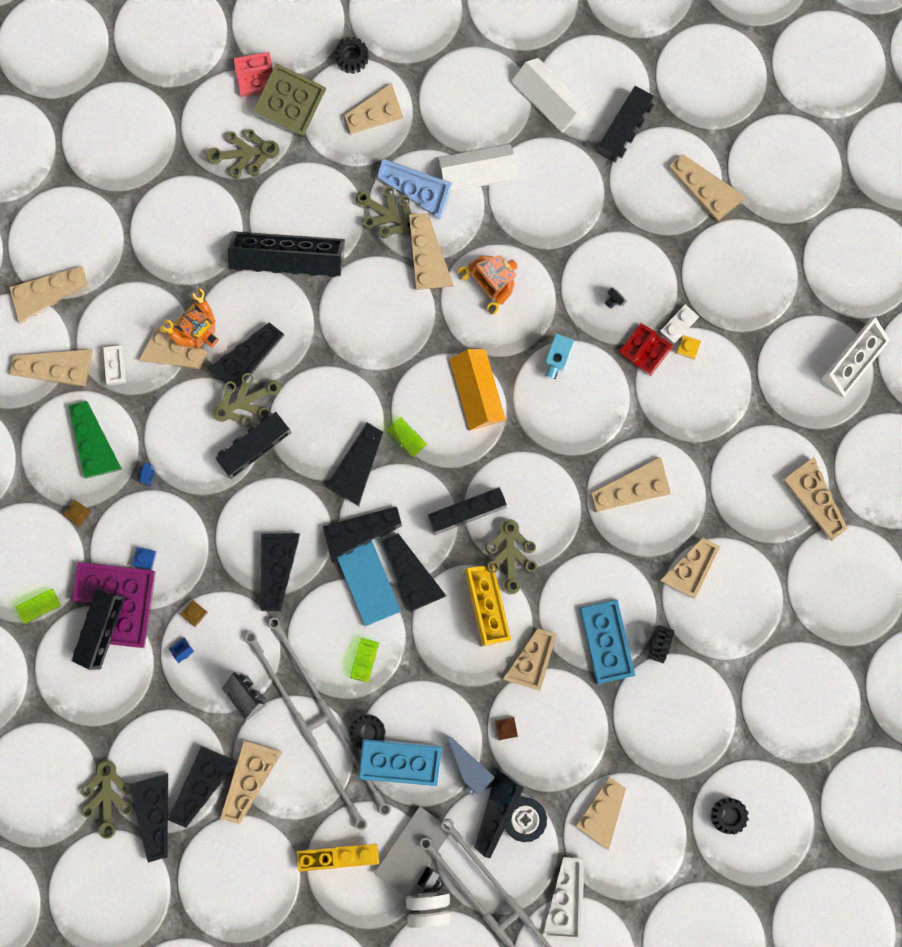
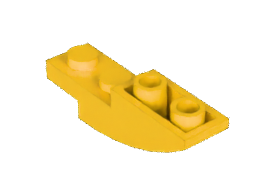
[297,843,379,872]

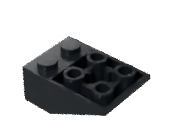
[221,672,266,720]

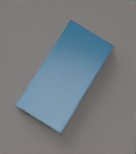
[338,540,401,627]
[579,599,635,684]
[358,739,442,786]

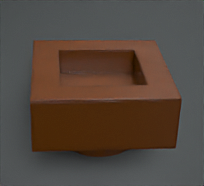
[495,717,518,740]

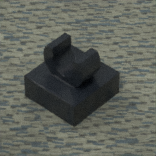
[605,287,627,309]
[417,866,444,892]

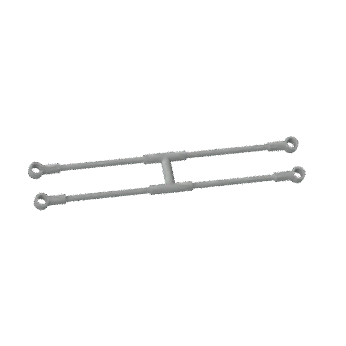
[245,617,391,830]
[420,819,552,947]

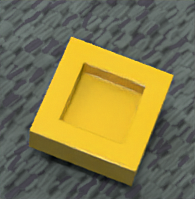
[677,335,701,360]

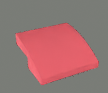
[233,52,273,97]

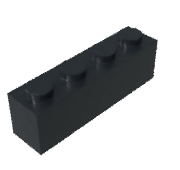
[597,86,654,163]
[215,412,292,479]
[428,487,507,535]
[71,587,126,670]

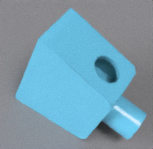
[545,334,574,380]

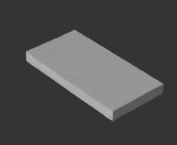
[374,807,450,897]

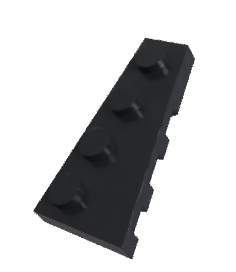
[207,322,285,393]
[327,422,383,507]
[323,506,402,563]
[261,533,301,612]
[381,533,447,612]
[168,746,238,828]
[474,768,524,859]
[129,774,168,863]

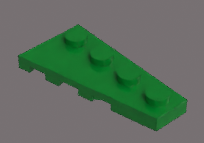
[68,401,123,479]

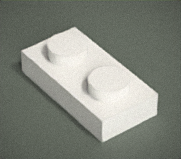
[659,305,699,345]
[103,345,127,386]

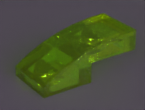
[386,417,428,457]
[15,589,61,625]
[350,638,380,683]

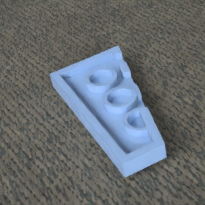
[377,159,452,219]

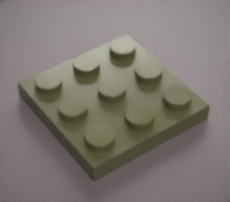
[253,63,326,137]

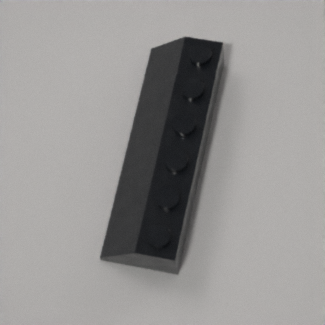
[228,231,345,277]

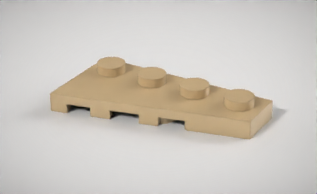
[668,154,746,222]
[409,213,454,290]
[9,266,88,324]
[10,349,93,387]
[591,457,671,512]
[783,457,847,541]
[220,741,282,824]

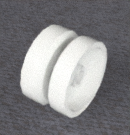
[406,892,452,928]

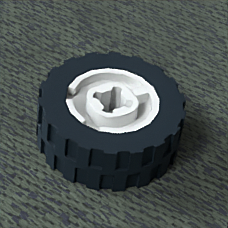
[505,797,547,843]

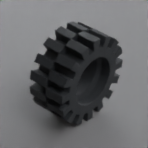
[335,37,369,74]
[648,625,674,663]
[349,714,386,749]
[711,798,749,835]

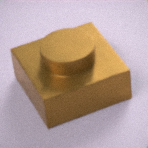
[63,500,92,527]
[180,599,208,627]

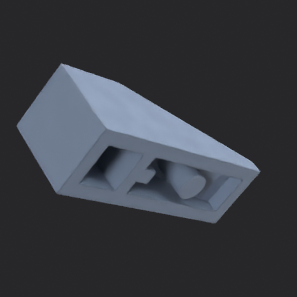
[448,737,495,795]

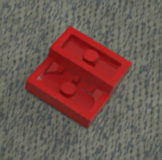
[619,323,673,376]

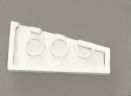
[542,857,584,941]

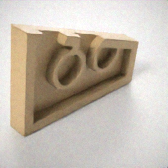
[345,83,403,134]
[139,327,208,370]
[660,538,720,599]
[503,629,557,691]
[576,777,626,850]

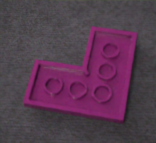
[72,562,156,649]

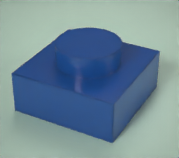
[138,463,155,486]
[132,547,157,570]
[169,637,194,664]

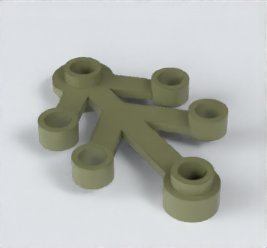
[207,129,280,179]
[356,186,411,238]
[212,373,281,427]
[486,519,537,595]
[81,760,134,839]

